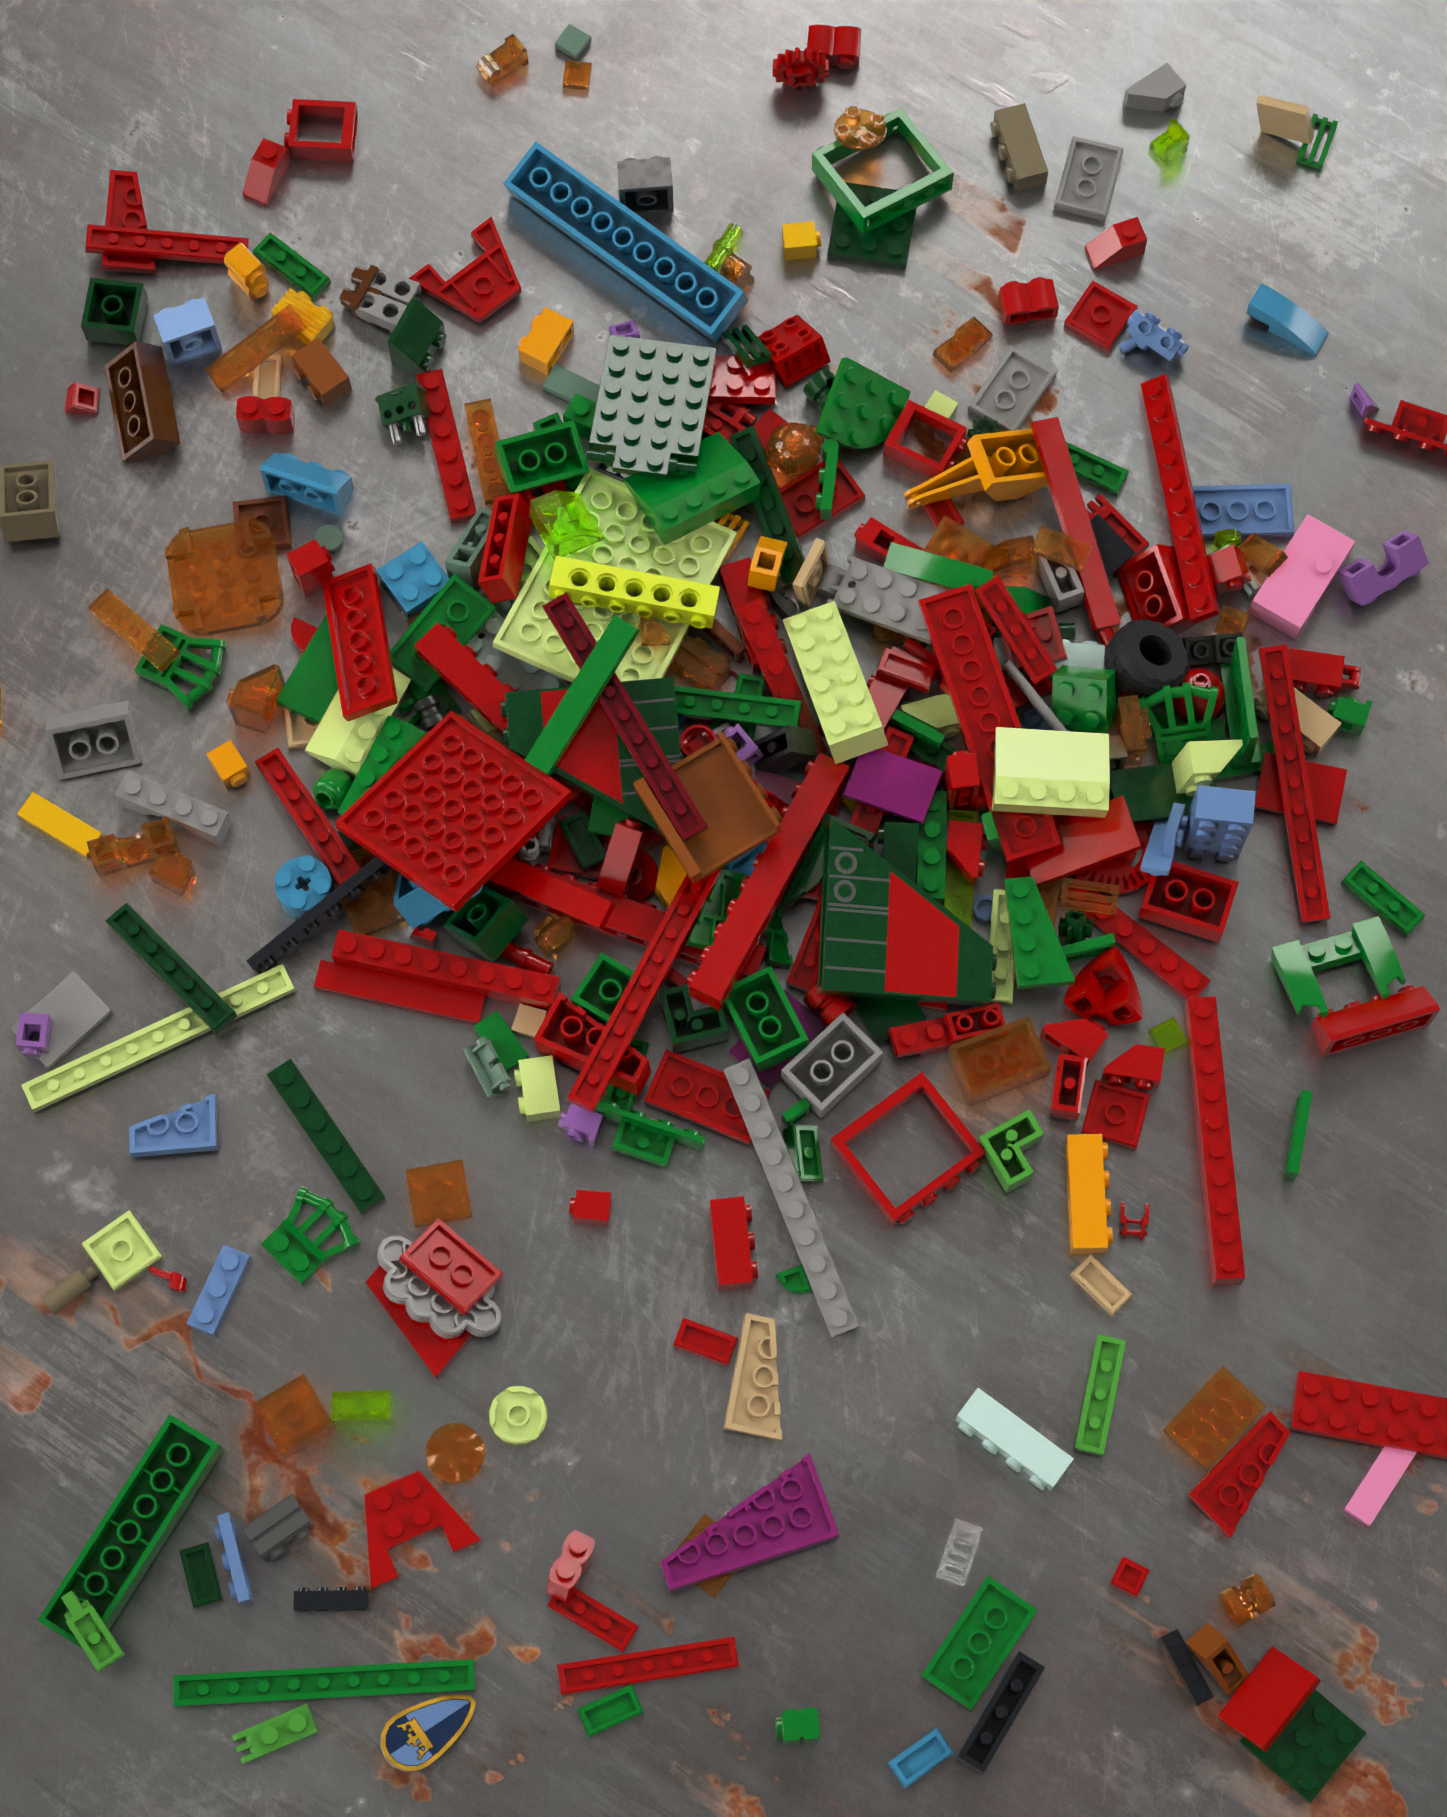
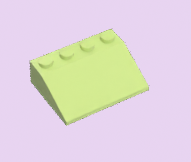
[992,727,1110,818]

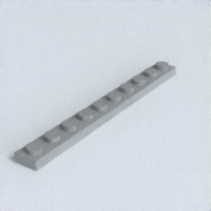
[723,1058,860,1338]

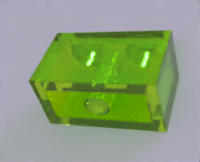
[331,1390,394,1427]

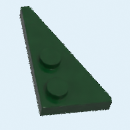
[783,813,876,906]

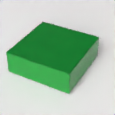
[781,1097,811,1128]

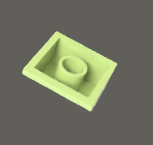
[1172,739,1243,796]

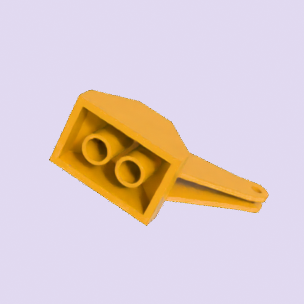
[904,429,1048,509]

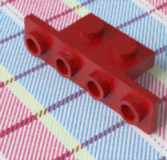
[1364,400,1447,456]

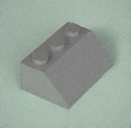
[46,700,141,780]

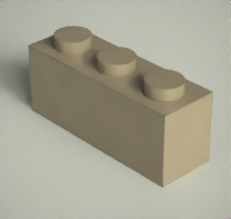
[990,103,1048,192]

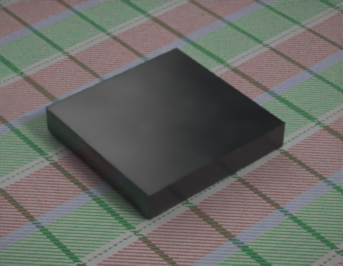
[1065,513,1136,580]

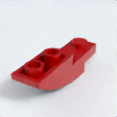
[888,1003,1007,1058]

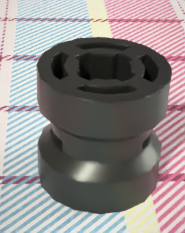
[412,694,447,731]

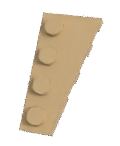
[723,1313,782,1441]

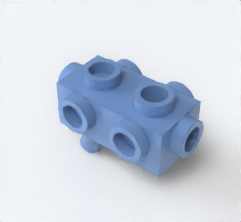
[1119,310,1189,361]

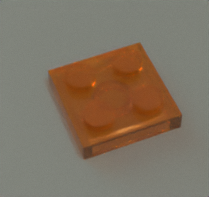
[406,1160,472,1228]

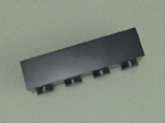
[293,1587,370,1612]
[1159,1629,1214,1707]

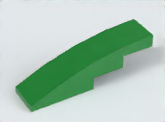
[883,542,995,596]

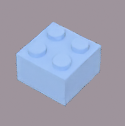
[153,297,222,366]

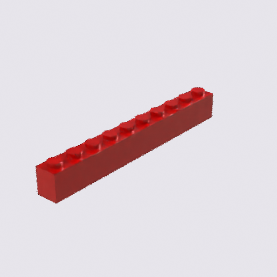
[687,753,850,1011]
[489,855,767,980]
[1183,996,1246,1286]

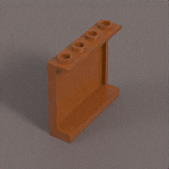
[633,731,783,884]

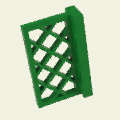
[1219,637,1261,768]

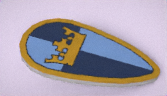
[380,1694,475,1772]

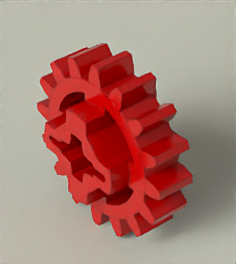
[772,47,829,89]

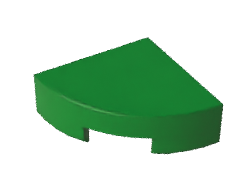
[775,1264,813,1294]

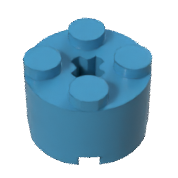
[275,855,335,918]

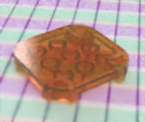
[165,516,284,635]

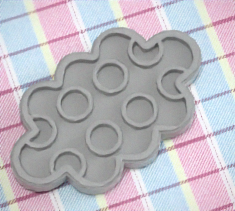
[377,1235,502,1339]

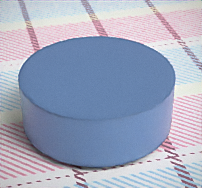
[972,894,993,924]

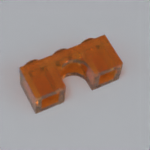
[87,817,180,877]

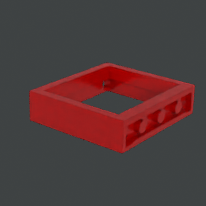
[830,1072,986,1226]

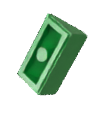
[782,1125,824,1184]

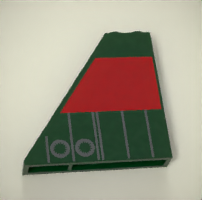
[501,677,682,837]
[817,820,997,1006]

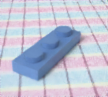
[186,1245,251,1337]
[214,1512,254,1606]

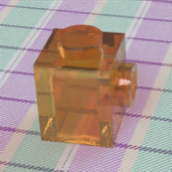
[149,850,196,897]

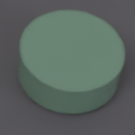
[315,525,343,554]

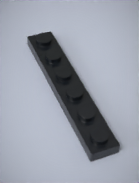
[246,857,392,974]

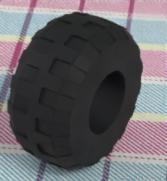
[1104,619,1189,699]

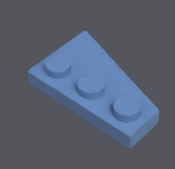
[129,1093,218,1158]

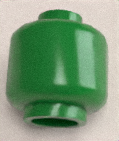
[313,769,353,810]

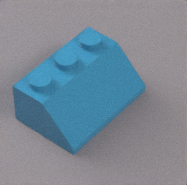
[260,452,354,516]
[393,873,483,928]

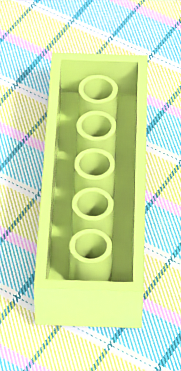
[783,601,888,764]

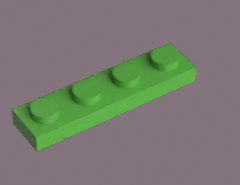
[1074,1334,1126,1456]

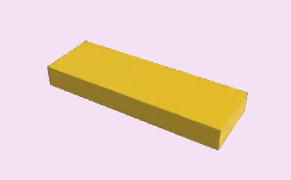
[17,792,103,859]

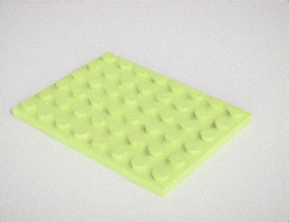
[493,468,737,683]

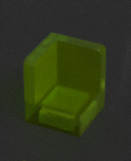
[1150,118,1190,166]

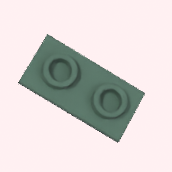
[463,1037,511,1098]

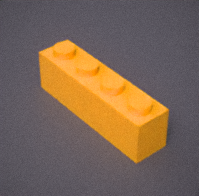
[1065,1134,1113,1254]

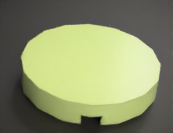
[489,1386,548,1445]

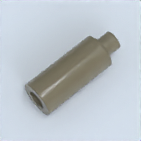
[42,1266,97,1315]

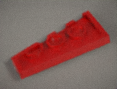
[102,170,156,275]
[366,1265,473,1379]
[1187,1411,1291,1538]

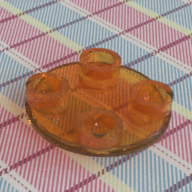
[834,106,887,150]
[426,1423,485,1483]

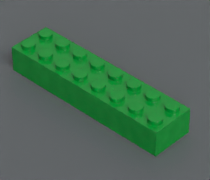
[37,1414,224,1649]

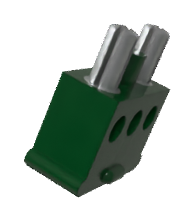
[375,382,430,445]

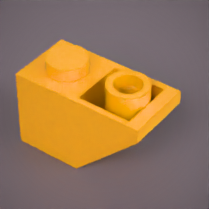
[748,536,787,592]
[654,845,687,910]

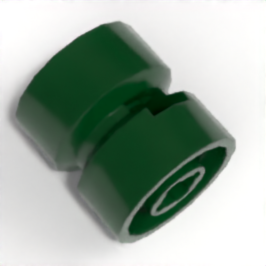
[803,368,835,413]

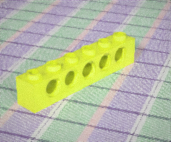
[549,556,720,629]

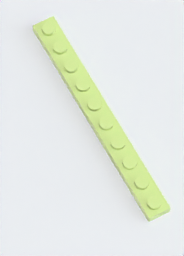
[21,964,295,1113]

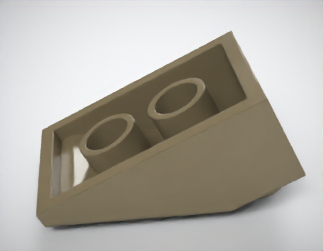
[0,460,59,542]

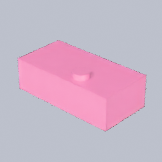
[1248,514,1355,640]

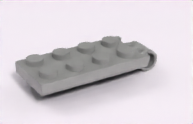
[817,555,949,645]

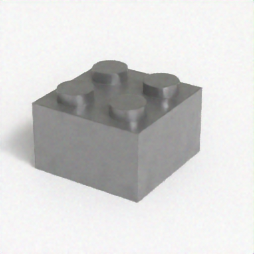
[617,156,674,214]

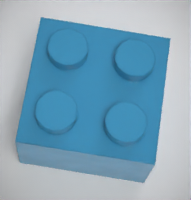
[376,541,449,624]

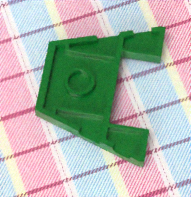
[686,869,793,969]

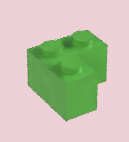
[978,1109,1044,1194]

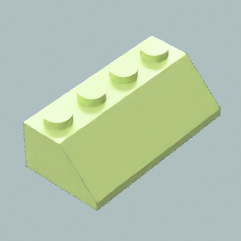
[304,669,411,779]

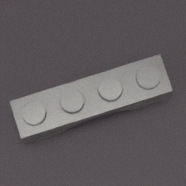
[115,771,233,847]

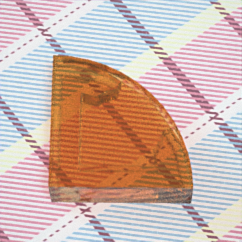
[640,617,670,646]

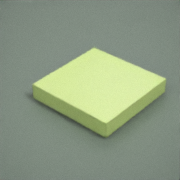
[81,1210,163,1291]

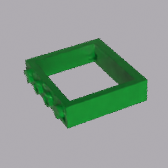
[812,108,954,234]

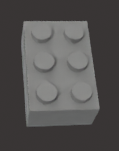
[781,1013,883,1119]

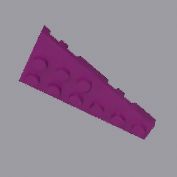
[660,1453,839,1593]

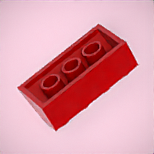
[1311,985,1440,1056]

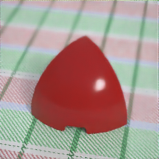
[1063,945,1143,1025]

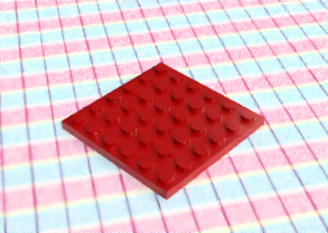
[334,711,573,912]

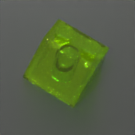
[530,490,604,561]

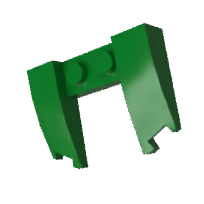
[1271,916,1405,1017]

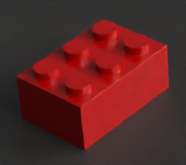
[1138,861,1239,943]

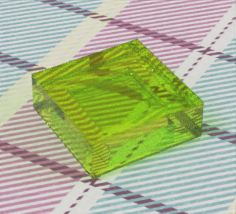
[1148,1017,1188,1055]

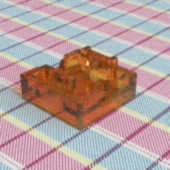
[1115,695,1152,766]

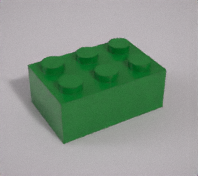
[723,966,809,1074]

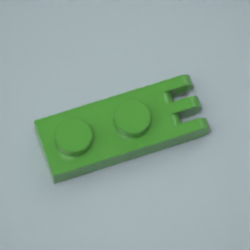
[232,1703,319,1765]

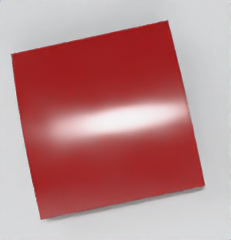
[1001,606,1068,671]

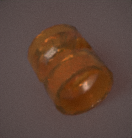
[1219,1572,1276,1627]

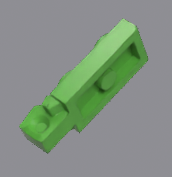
[61,1591,125,1673]

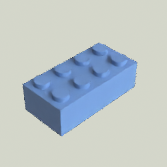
[1182,785,1256,861]

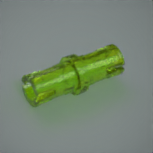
[704,223,743,272]

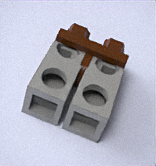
[339,265,423,334]

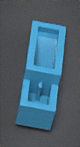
[1246,283,1329,355]

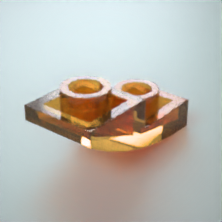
[933,317,993,373]

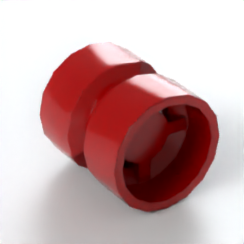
[680,725,716,759]
[803,983,857,1027]

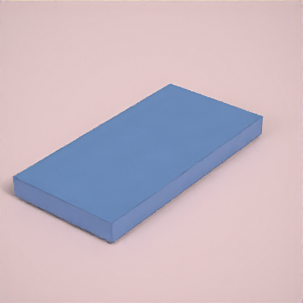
[1192,484,1295,540]

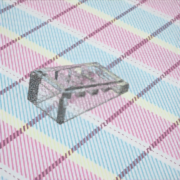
[936,1518,983,1586]

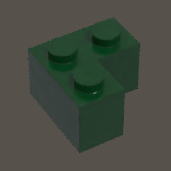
[659,984,729,1053]

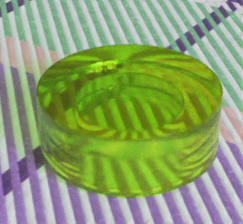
[1214,529,1242,549]

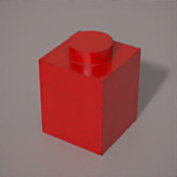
[569,1189,612,1227]

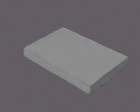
[1053,136,1124,221]
[968,345,1057,432]
[10,971,113,1070]

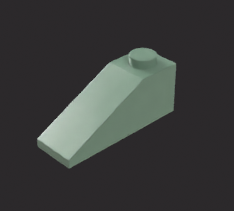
[445,507,492,589]

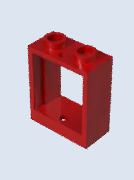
[284,99,358,162]
[883,400,969,478]

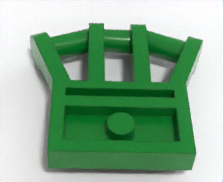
[134,624,227,711]
[1137,682,1218,764]
[261,1186,361,1286]

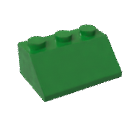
[494,420,590,494]

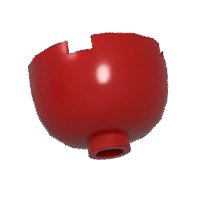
[1172,668,1226,722]

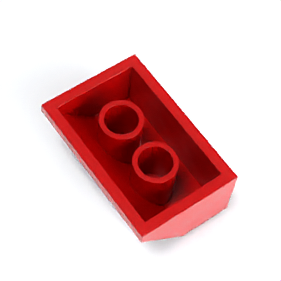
[1116,544,1199,634]

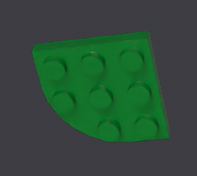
[815,357,911,449]

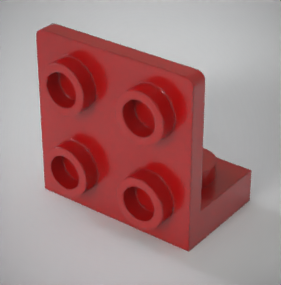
[758,315,831,388]

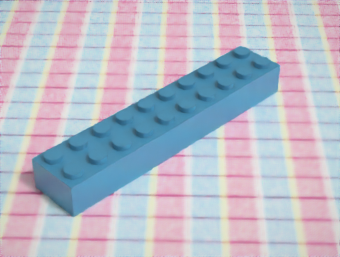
[503,141,749,343]

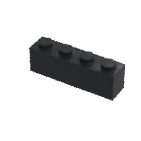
[956,1651,1045,1775]

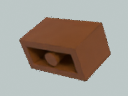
[292,338,352,406]

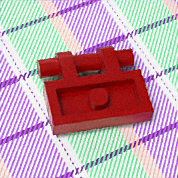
[703,403,757,445]

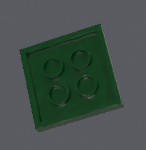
[827,182,917,269]
[1238,1689,1366,1804]

